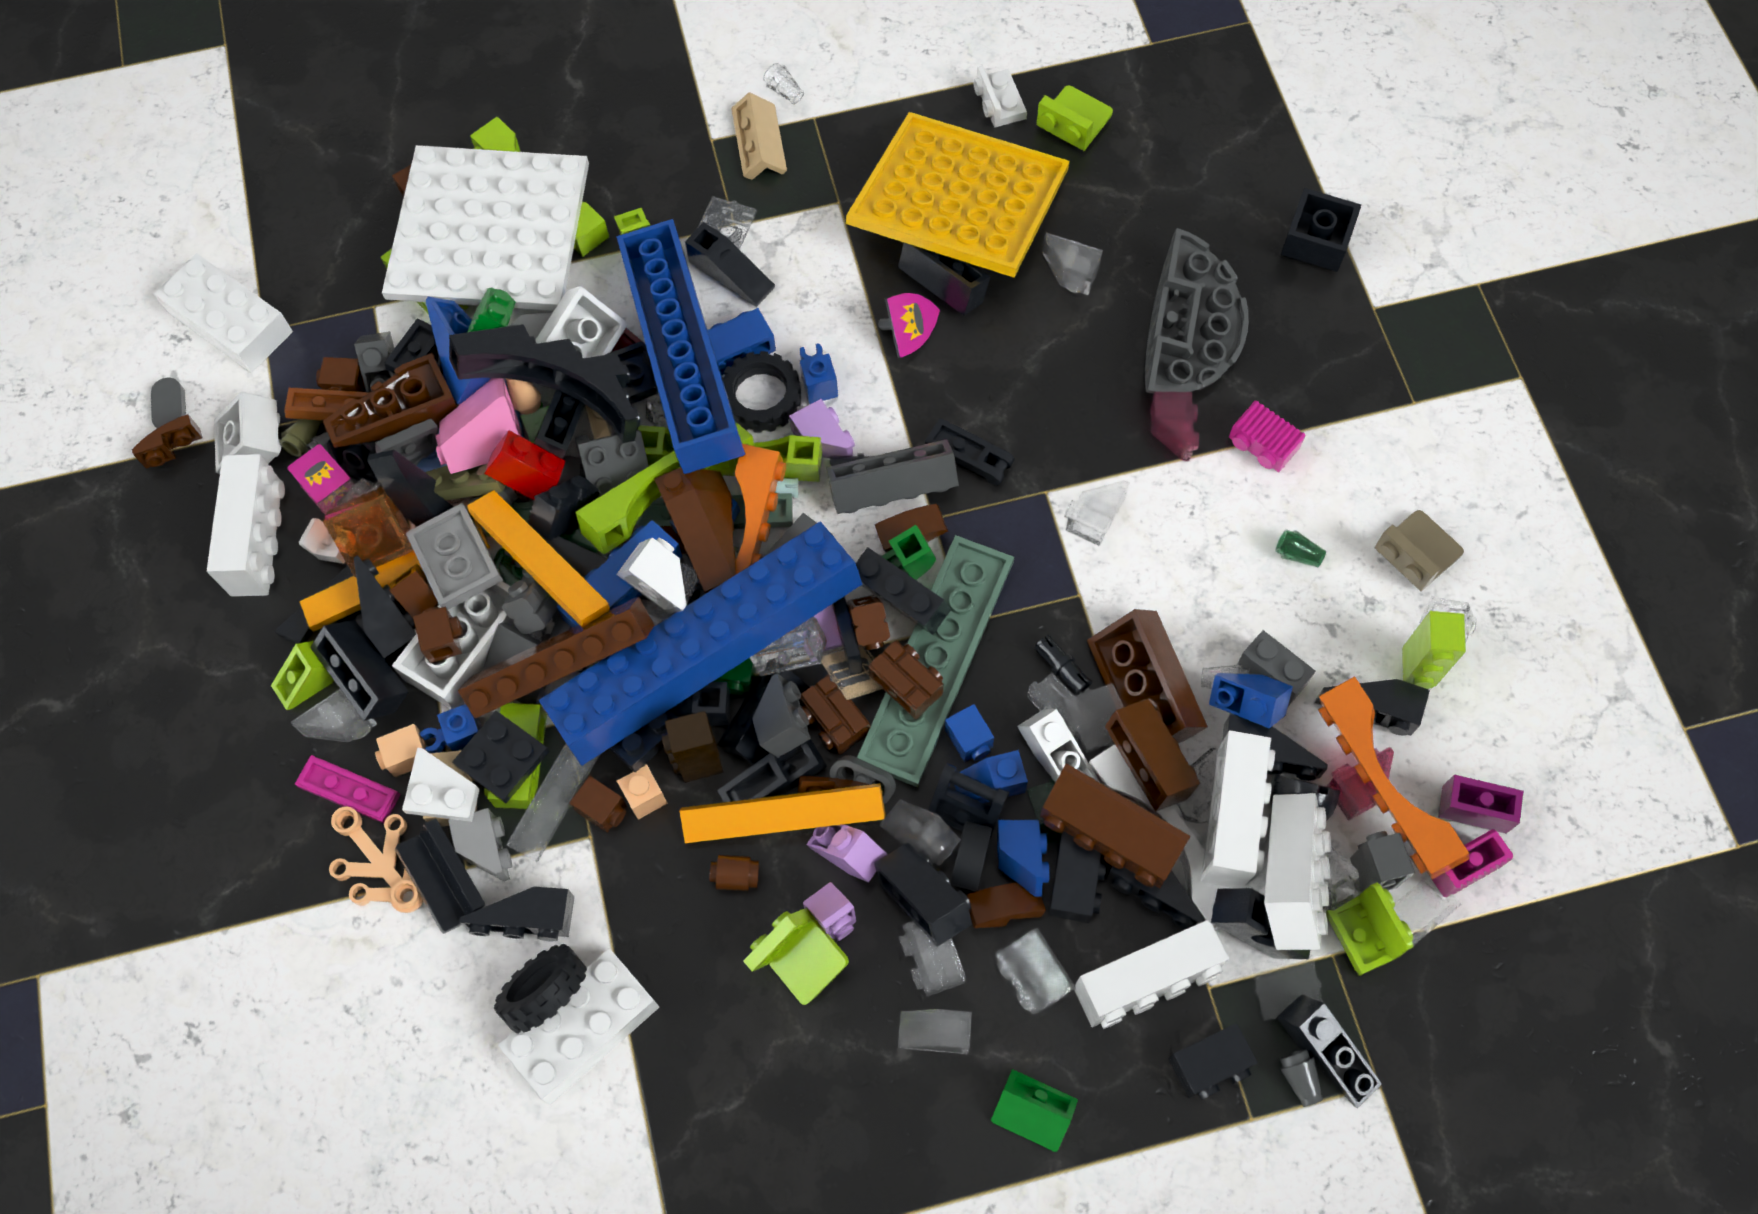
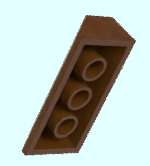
[1087,609,1208,743]
[1040,763,1191,888]

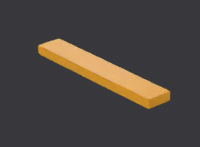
[467,490,610,628]
[299,519,491,632]
[679,783,886,843]

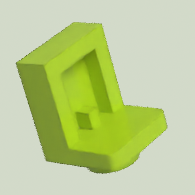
[614,207,650,235]

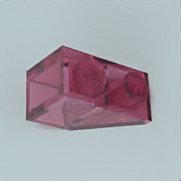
[1151,392,1199,461]
[1326,747,1394,821]

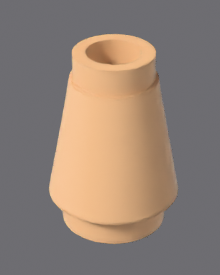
[505,378,541,415]

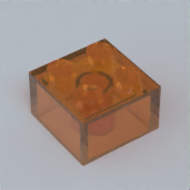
[323,486,414,577]

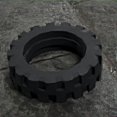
[722,351,801,433]
[494,944,587,1033]

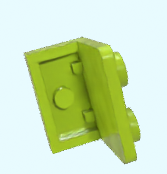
[1036,85,1113,151]
[1326,882,1413,976]
[744,908,849,1005]

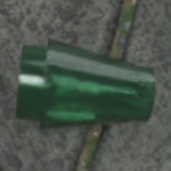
[1275,529,1326,568]

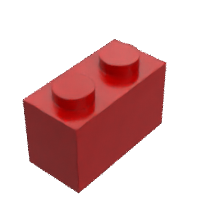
[484,430,565,500]

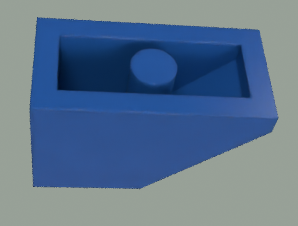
[954,750,1028,803]

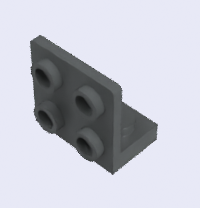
[575,429,649,498]

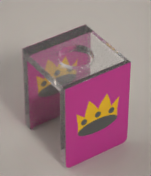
[287,444,364,522]

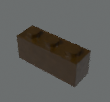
[661,711,724,783]

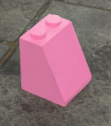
[435,378,522,474]

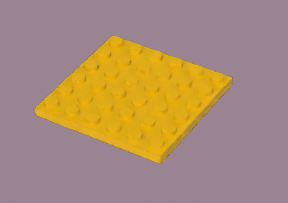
[846,112,1070,278]

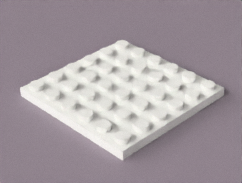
[382,145,589,311]

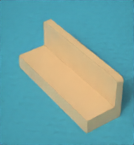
[731,92,787,180]

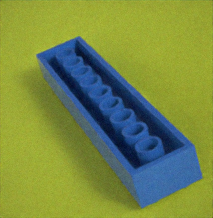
[616,219,745,474]
[539,521,863,766]

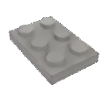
[406,503,503,610]

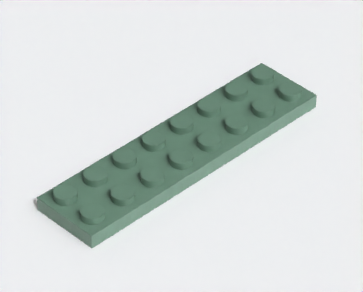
[857,535,1014,788]

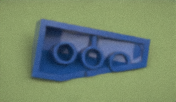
[426,296,510,404]

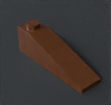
[323,353,457,448]
[654,467,736,594]

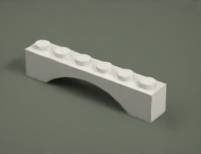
[1089,744,1230,931]

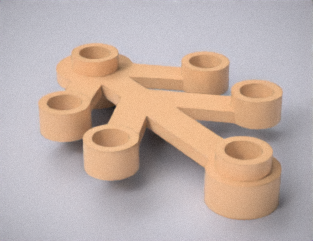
[329,807,423,913]

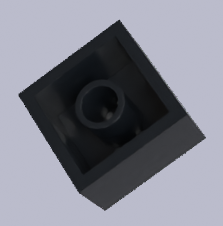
[1281,188,1362,272]

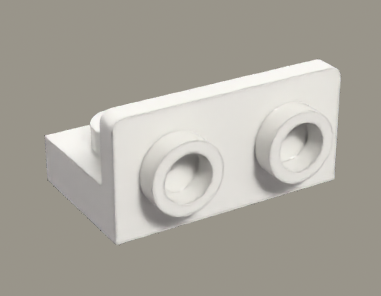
[973,66,1027,128]

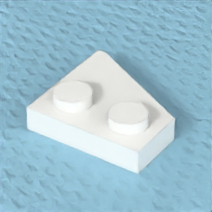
[402,748,479,822]

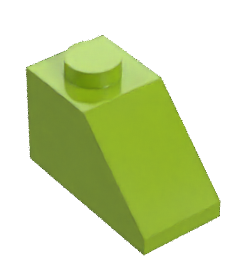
[271,641,334,710]

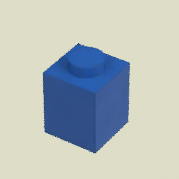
[945,704,994,763]

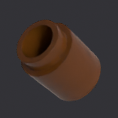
[709,855,759,891]

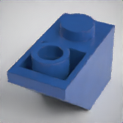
[1209,673,1293,728]
[997,820,1049,897]

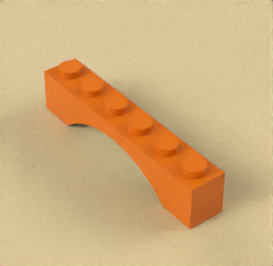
[735,444,786,574]
[1318,676,1470,879]

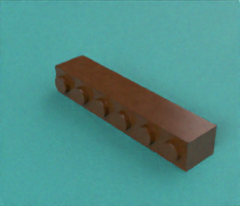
[458,596,655,719]

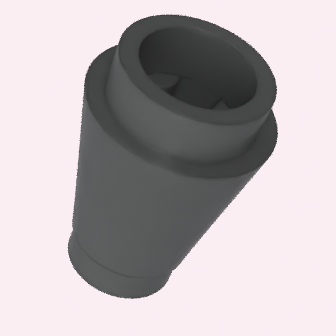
[1280,1049,1323,1107]

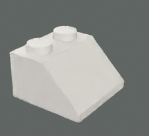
[214,391,281,473]
[616,538,687,614]

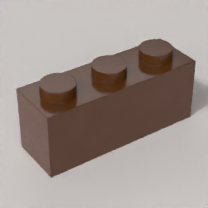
[1105,698,1201,812]

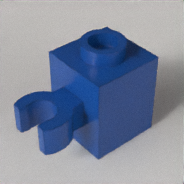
[799,343,838,404]
[420,704,482,753]

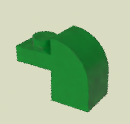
[882,525,936,580]

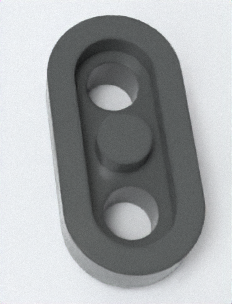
[830,755,896,804]

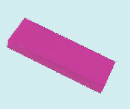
[295,755,401,824]

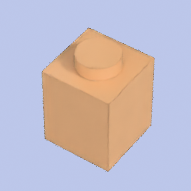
[375,724,427,778]
[617,765,668,820]

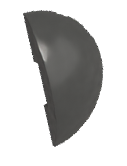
[1145,228,1249,395]

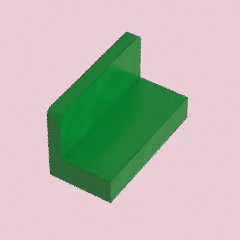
[991,1069,1078,1152]

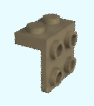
[1374,510,1464,592]

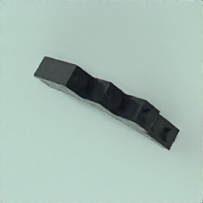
[449,324,640,443]

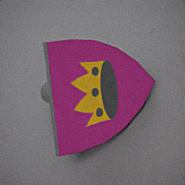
[878,293,940,358]

